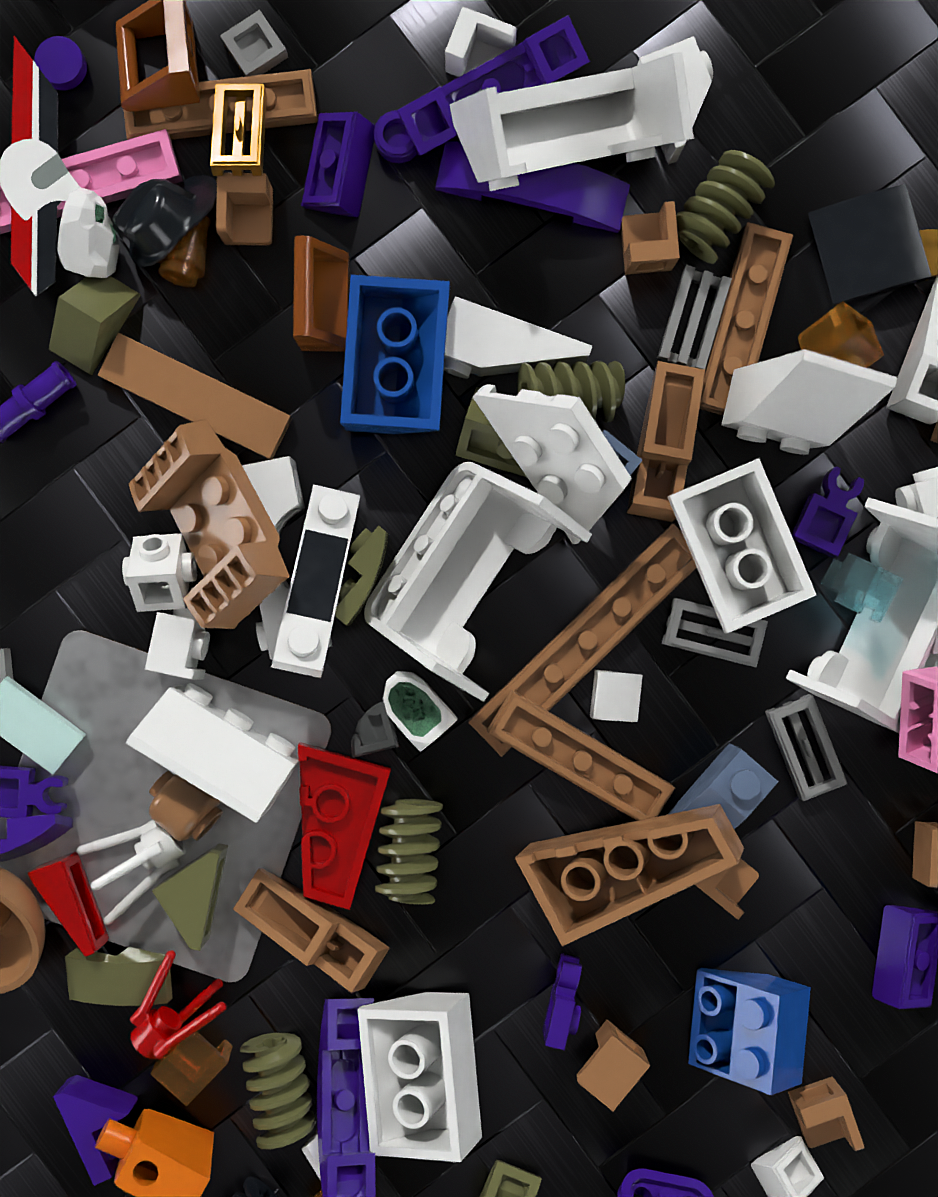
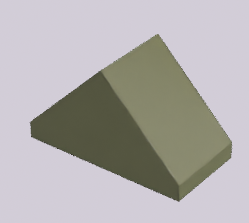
[49,276,141,375]
[152,843,228,951]

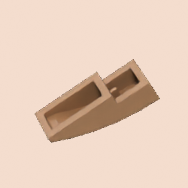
[627,361,705,522]
[233,868,390,993]

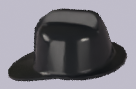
[113,175,217,267]

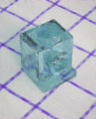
[821,553,904,623]

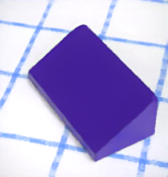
[301,112,375,217]
[872,905,938,1009]

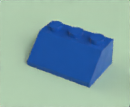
[340,275,450,434]

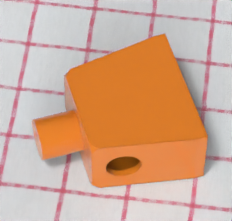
[95,1109,214,1197]

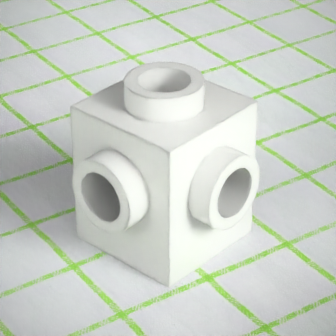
[122,533,197,612]

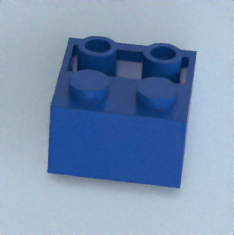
[688,968,811,1095]

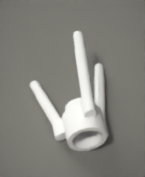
[76,820,186,925]

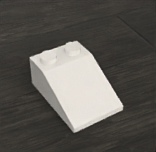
[721,349,897,455]

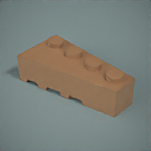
[515,804,744,946]

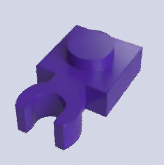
[791,466,864,558]
[0,766,69,818]
[542,954,582,1050]

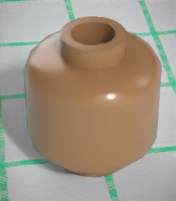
[149,771,223,841]

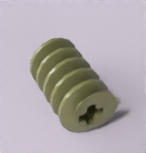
[676,150,775,264]
[517,361,625,423]
[375,799,443,905]
[240,1033,316,1149]

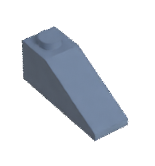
[667,743,779,829]

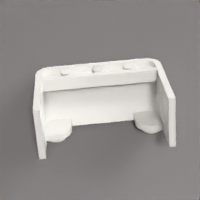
[450,51,694,191]
[364,462,592,702]
[786,498,938,733]

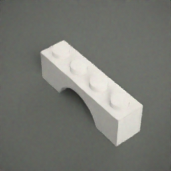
[242,456,333,659]

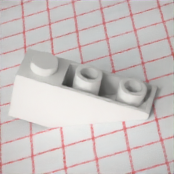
[886,275,938,425]

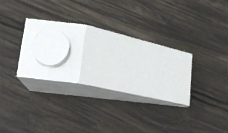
[444,296,593,379]

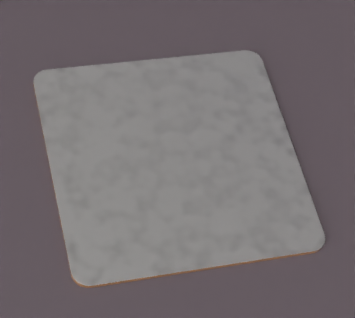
[0,630,331,982]

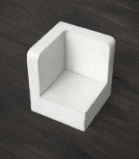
[445,6,517,77]

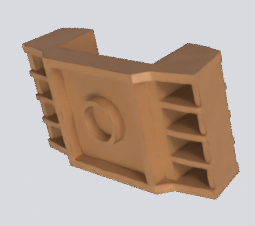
[129,419,290,629]

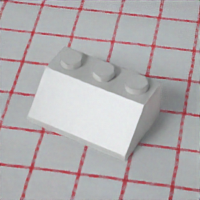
[668,458,816,633]
[126,683,299,823]
[358,992,482,1162]

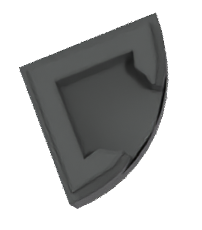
[351,701,400,758]

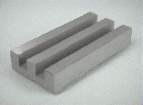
[657,265,732,370]
[662,598,768,667]
[765,694,847,801]

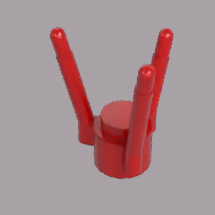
[130,950,227,1060]

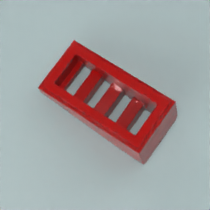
[27,852,109,957]

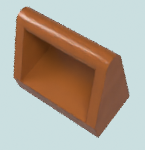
[115,0,200,112]
[293,235,350,352]

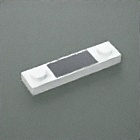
[271,484,360,678]

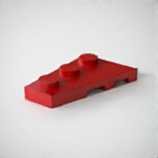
[298,742,391,910]

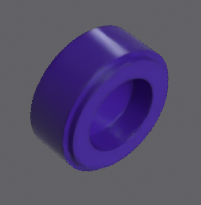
[35,36,87,90]
[374,110,418,163]

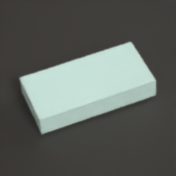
[0,676,86,774]

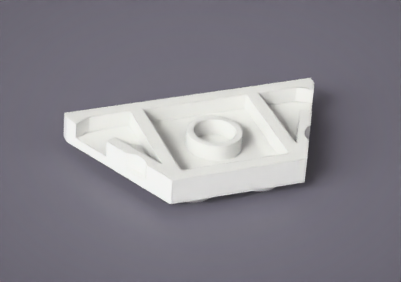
[473,384,632,544]

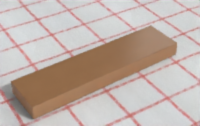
[123,69,318,140]
[699,222,793,415]
[98,332,292,460]
[487,690,675,821]

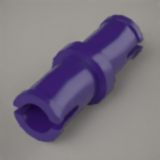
[0,361,77,443]

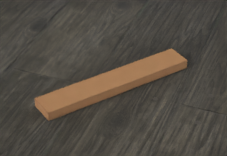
[468,524,697,757]

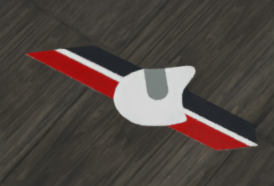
[0,36,81,296]

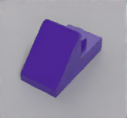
[53,1075,138,1186]

